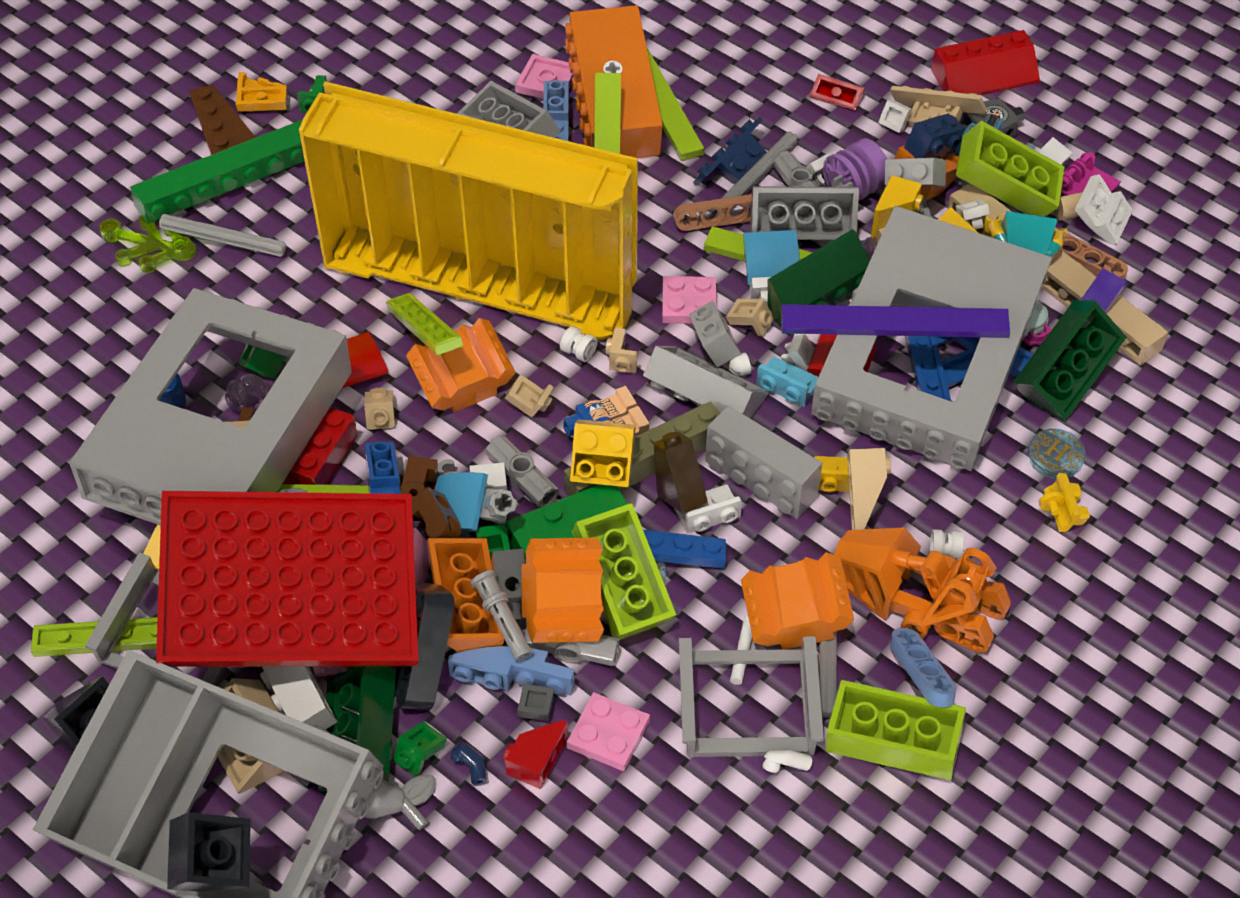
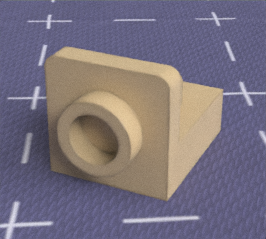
[726,299,773,336]

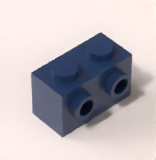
[904,113,966,158]

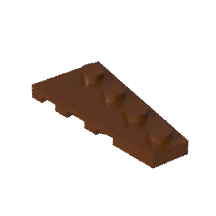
[189,85,256,155]

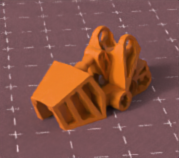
[833,528,1011,653]

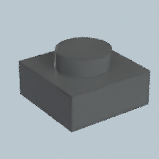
[517,684,554,721]

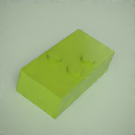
[956,121,1064,217]
[572,503,676,640]
[826,680,966,780]

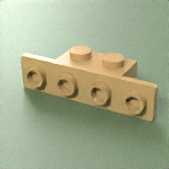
[890,86,987,127]

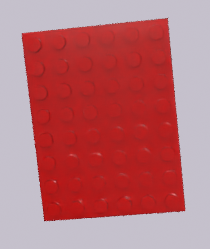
[156,491,418,667]

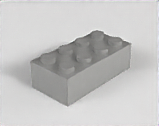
[705,405,823,519]

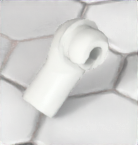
[763,750,812,773]

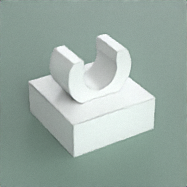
[878,99,912,133]
[806,153,831,187]
[956,199,990,230]
[749,277,770,303]
[781,334,815,371]

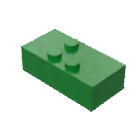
[506,484,628,564]

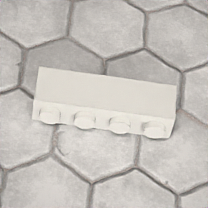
[258,666,337,729]

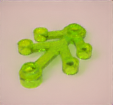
[99,216,196,273]

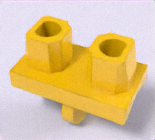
[1039,473,1090,533]

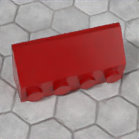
[931,30,1040,95]

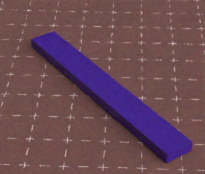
[781,304,1010,338]

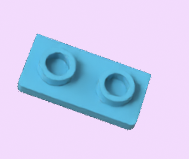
[756,356,819,407]

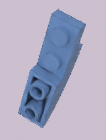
[543,80,569,141]
[448,646,575,695]

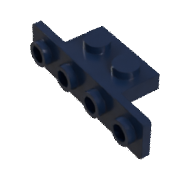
[693,117,767,185]

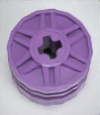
[823,138,887,201]

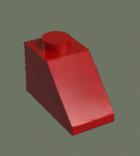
[503,720,568,789]

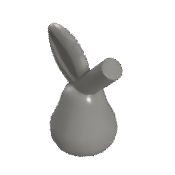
[364,775,435,830]

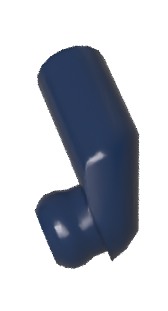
[450,743,487,786]

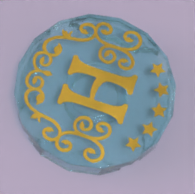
[1027,428,1086,479]

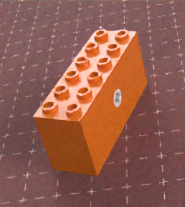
[565,5,663,158]

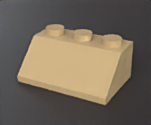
[217,678,284,793]

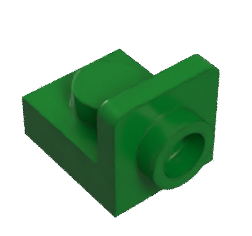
[297,75,327,113]
[393,722,447,777]

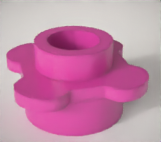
[1024,324,1051,346]

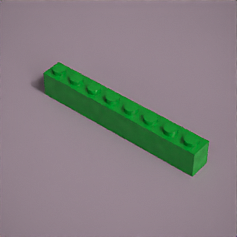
[130,119,305,224]

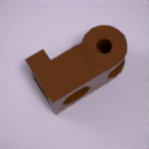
[401,455,438,502]
[412,487,461,538]

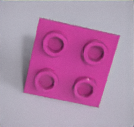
[1061,152,1121,196]

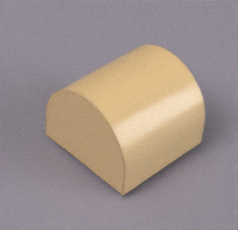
[1053,193,1082,221]

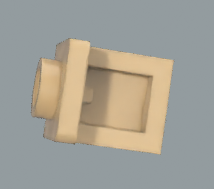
[606,328,637,373]
[504,374,554,417]
[364,388,395,430]

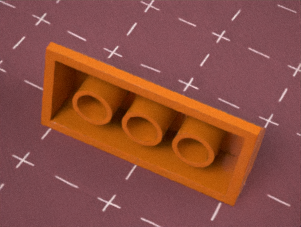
[427,538,505,653]

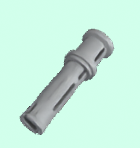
[470,570,533,661]

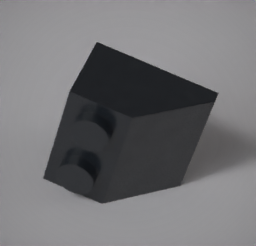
[167,812,251,892]

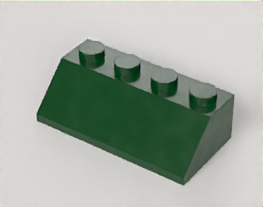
[767,229,870,328]
[1012,300,1127,421]
[318,666,396,792]

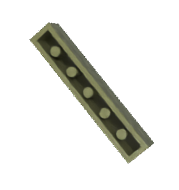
[564,401,720,497]

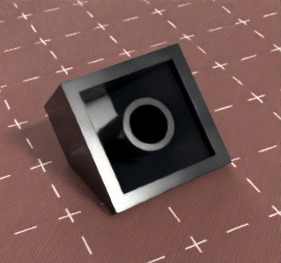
[42,676,109,751]

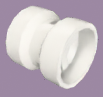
[560,326,598,362]
[930,529,964,559]

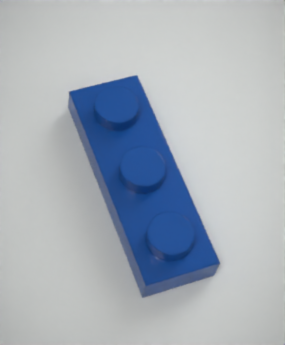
[643,530,726,569]

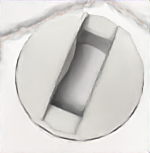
[729,353,751,376]

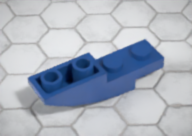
[365,441,400,494]

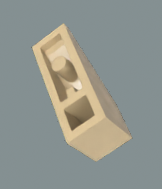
[847,448,891,530]

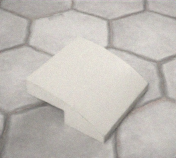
[1075,174,1133,244]

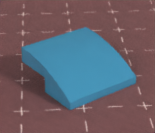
[743,230,799,285]
[435,472,488,534]

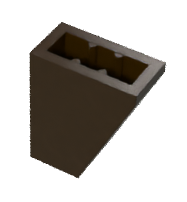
[653,432,708,513]

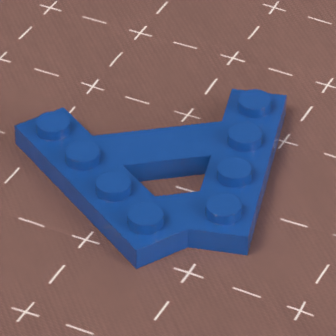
[905,336,1033,401]

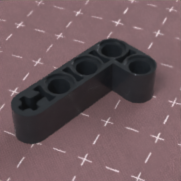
[396,582,455,710]

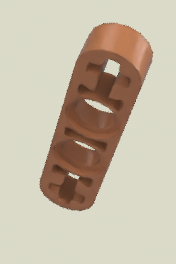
[673,194,752,231]
[1055,227,1128,280]

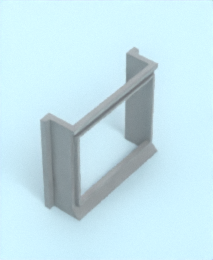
[85,552,226,686]
[679,637,824,757]

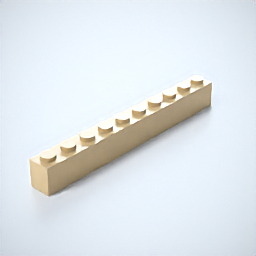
[947,183,1168,366]

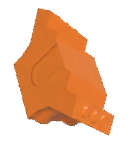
[406,318,516,413]
[521,538,604,643]
[741,552,854,650]

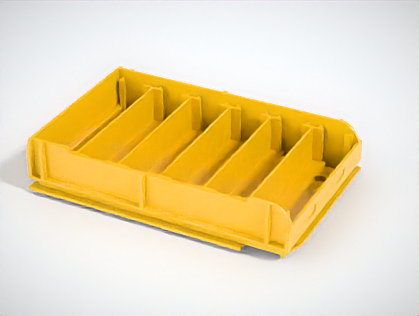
[299,82,638,340]

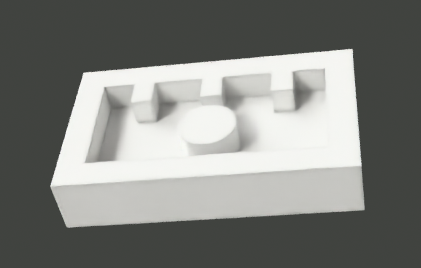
[674,485,742,534]

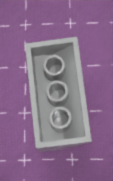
[457,81,561,138]
[750,186,859,240]
[643,346,769,418]

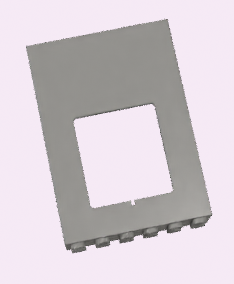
[811,206,1052,471]
[69,288,352,525]
[33,650,384,898]

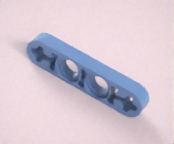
[890,628,957,707]

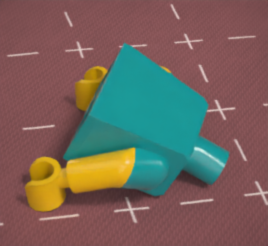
[984,211,1067,257]

